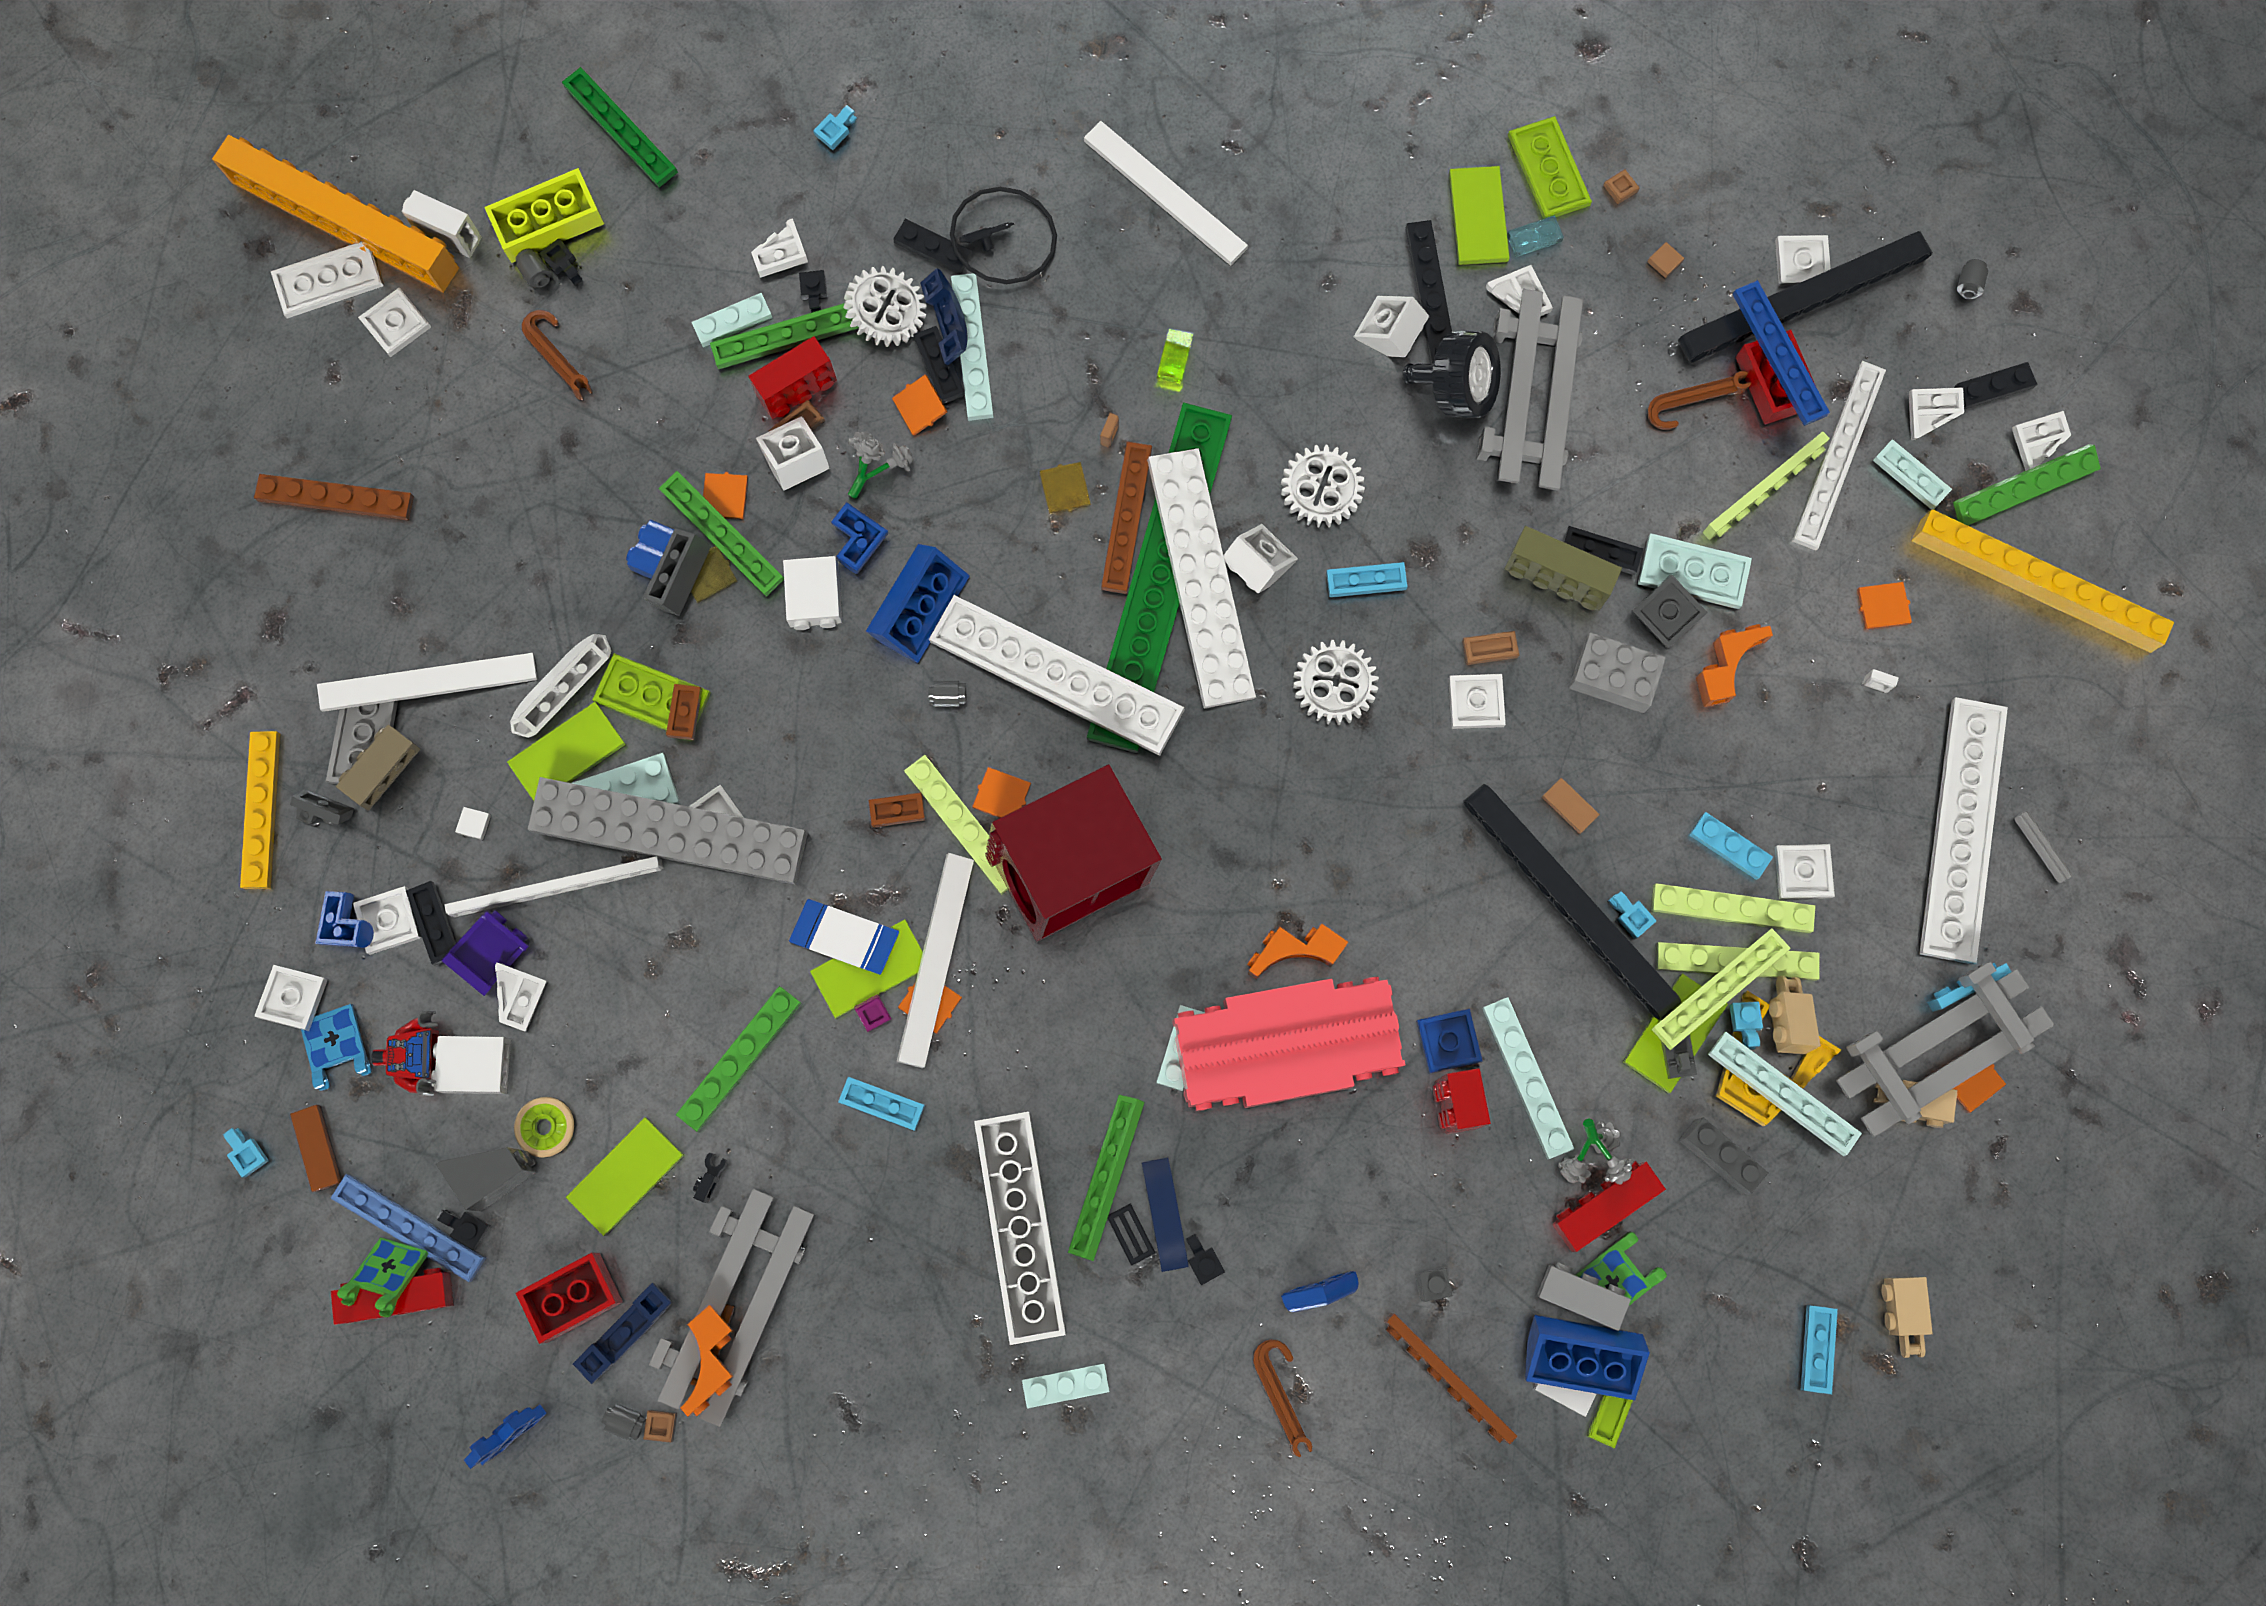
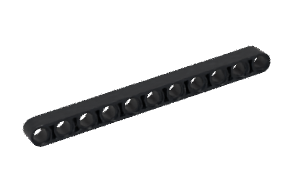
[1678,231,1933,363]
[1463,784,1682,1021]

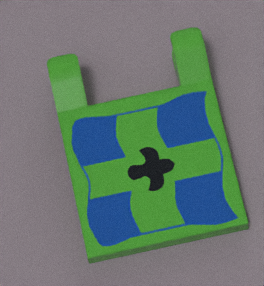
[1575,1231,1667,1305]
[337,1237,428,1317]

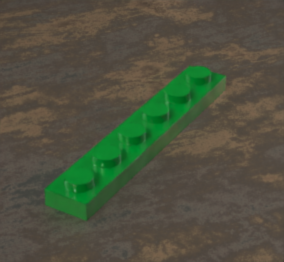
[562,67,678,187]

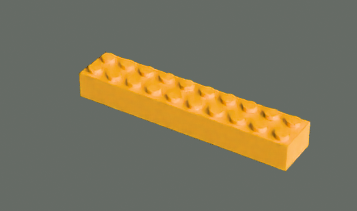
[212,134,459,293]

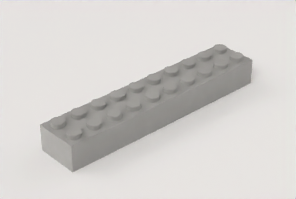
[528,777,808,885]

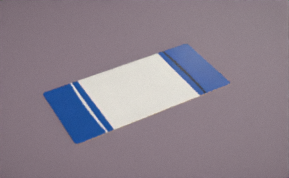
[789,899,899,975]

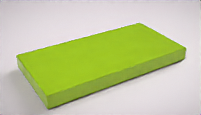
[1508,116,1592,221]
[1449,166,1509,265]
[592,653,711,731]
[507,702,626,801]
[810,919,923,1019]
[1623,973,1728,1094]
[565,1117,685,1236]

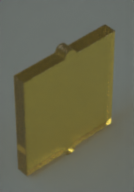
[1040,462,1091,514]
[691,546,738,603]

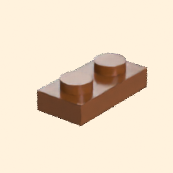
[666,684,702,740]
[869,793,925,828]

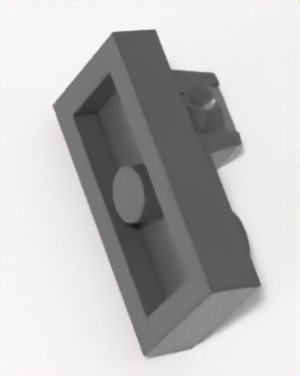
[290,790,354,825]
[1661,1034,1697,1079]

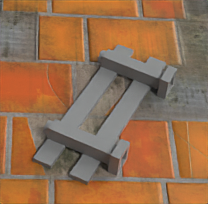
[1476,288,1583,490]
[1836,961,2054,1137]
[649,1189,814,1427]

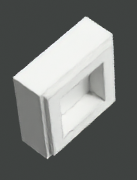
[1862,669,1898,693]
[455,807,491,840]

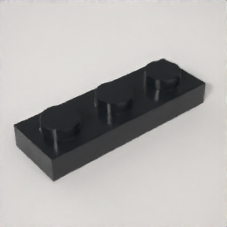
[893,218,972,275]
[913,326,965,404]
[1954,362,2038,410]
[1563,526,1644,575]
[406,881,456,966]

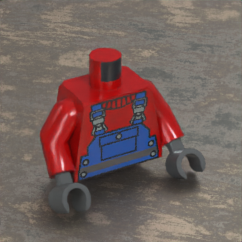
[372,1011,439,1097]

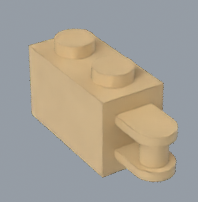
[1769,976,1821,1054]
[1873,1080,1958,1128]
[1881,1277,1933,1358]

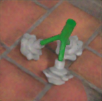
[848,432,914,499]
[1558,1118,1634,1184]

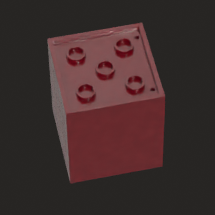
[985,764,1162,942]

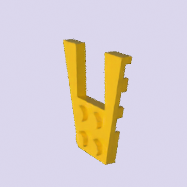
[1716,990,1841,1126]

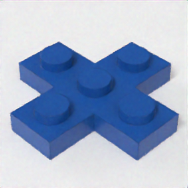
[464,1405,547,1469]

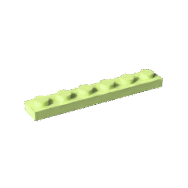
[1703,432,1830,540]
[904,755,1008,895]
[1651,883,1815,933]
[1652,928,1791,1050]
[1656,942,1819,981]

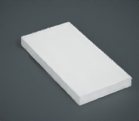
[271,241,384,318]

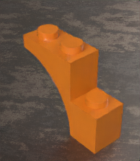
[1696,624,1773,707]
[1247,924,1348,980]
[680,1305,734,1417]

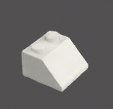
[1353,296,1429,357]
[756,416,830,491]
[1223,524,1298,593]

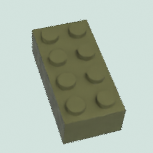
[1504,526,1622,611]

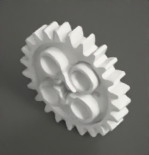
[843,266,926,347]
[1281,445,1365,528]
[1293,640,1379,725]

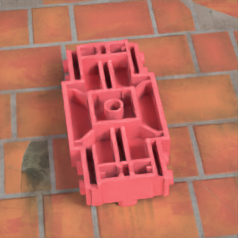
[1172,977,1405,1111]

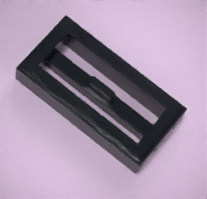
[1107,1203,1156,1266]

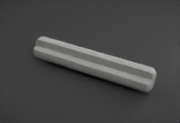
[2015,811,2072,883]

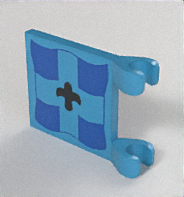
[301,1004,372,1091]

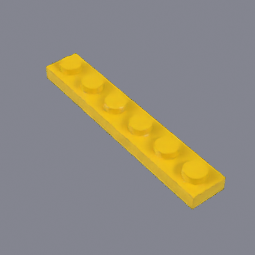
[240,731,280,889]

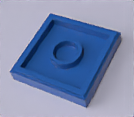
[1416,1009,1483,1074]

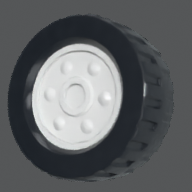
[1403,331,1501,418]

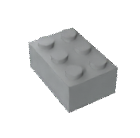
[1569,633,1666,713]

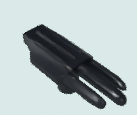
[959,222,1015,251]

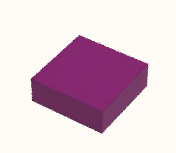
[854,994,891,1032]

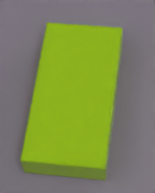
[1587,1395,1633,1449]

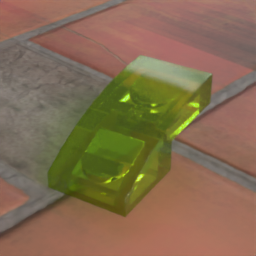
[1157,329,1194,384]

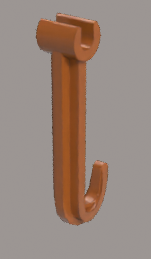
[522,310,592,400]
[1647,371,1751,430]
[1253,1339,1312,1457]

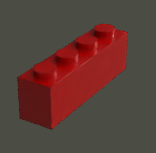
[1552,1161,1666,1252]
[331,1268,454,1325]

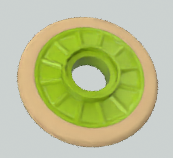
[514,1097,574,1157]

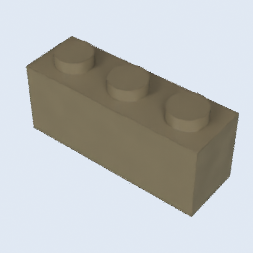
[336,724,420,811]

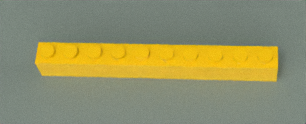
[1911,509,2174,653]

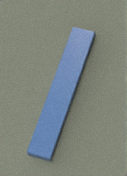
[331,1174,486,1282]

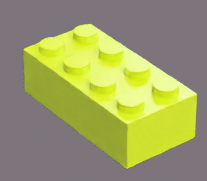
[484,168,604,263]

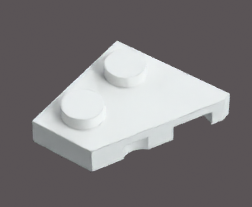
[751,218,808,278]
[1486,265,1553,316]
[1909,388,1964,440]
[2012,411,2071,471]
[495,963,547,1032]

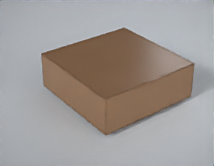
[1603,169,1640,204]
[1647,242,1685,279]
[1100,413,1119,448]
[643,1410,677,1442]

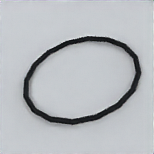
[950,186,1057,285]

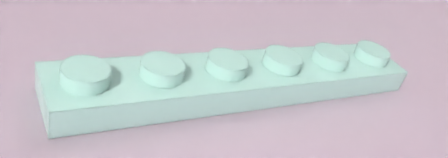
[951,273,994,421]
[1482,997,1574,1160]
[1708,1032,1862,1156]

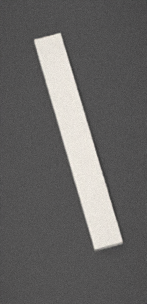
[1084,121,1248,266]
[1792,361,1886,551]
[317,653,537,712]
[896,853,974,1068]
[444,856,664,917]

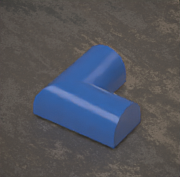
[831,502,889,574]
[315,891,374,948]
[1281,1271,1359,1313]

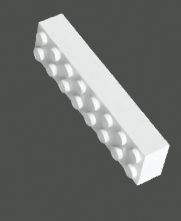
[974,1112,1066,1345]

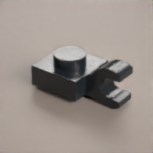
[539,239,582,285]
[799,270,827,313]
[693,1153,727,1203]
[436,1209,491,1250]
[1186,1234,1225,1285]

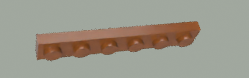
[1101,442,1152,594]
[254,474,414,520]
[1384,1313,1517,1444]

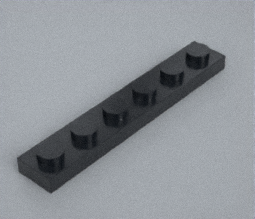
[1405,220,1452,364]

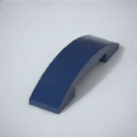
[920,268,968,365]
[1141,1157,1189,1272]
[573,1282,672,1384]

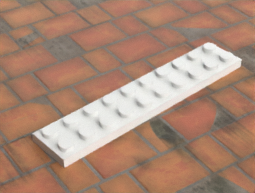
[1147,448,1256,709]
[929,595,1185,756]
[1919,697,2008,965]

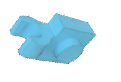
[813,105,857,150]
[1608,891,1656,939]
[1729,1002,1763,1050]
[223,1128,269,1177]

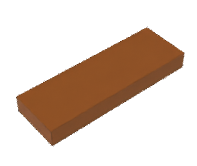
[290,1104,341,1192]

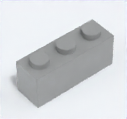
[1537,1262,1631,1331]

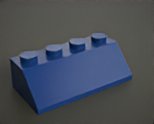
[866,544,970,663]
[1525,1315,1650,1400]

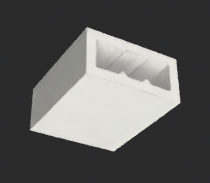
[402,190,482,258]
[783,556,842,630]
[431,1036,511,1094]

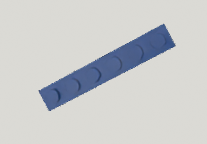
[1732,280,1830,426]

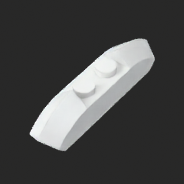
[510,634,611,738]

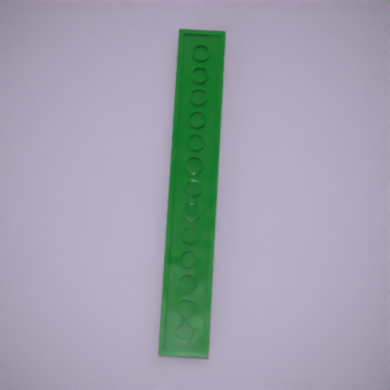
[1087,402,1232,753]

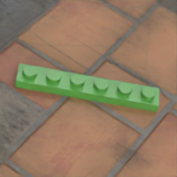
[710,303,859,370]
[1953,444,2101,526]
[658,471,784,597]
[676,986,802,1132]
[1068,1095,1145,1261]

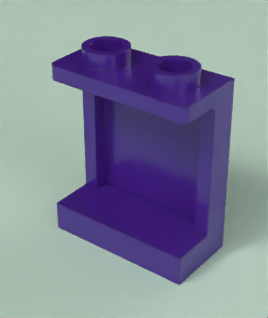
[442,910,529,996]

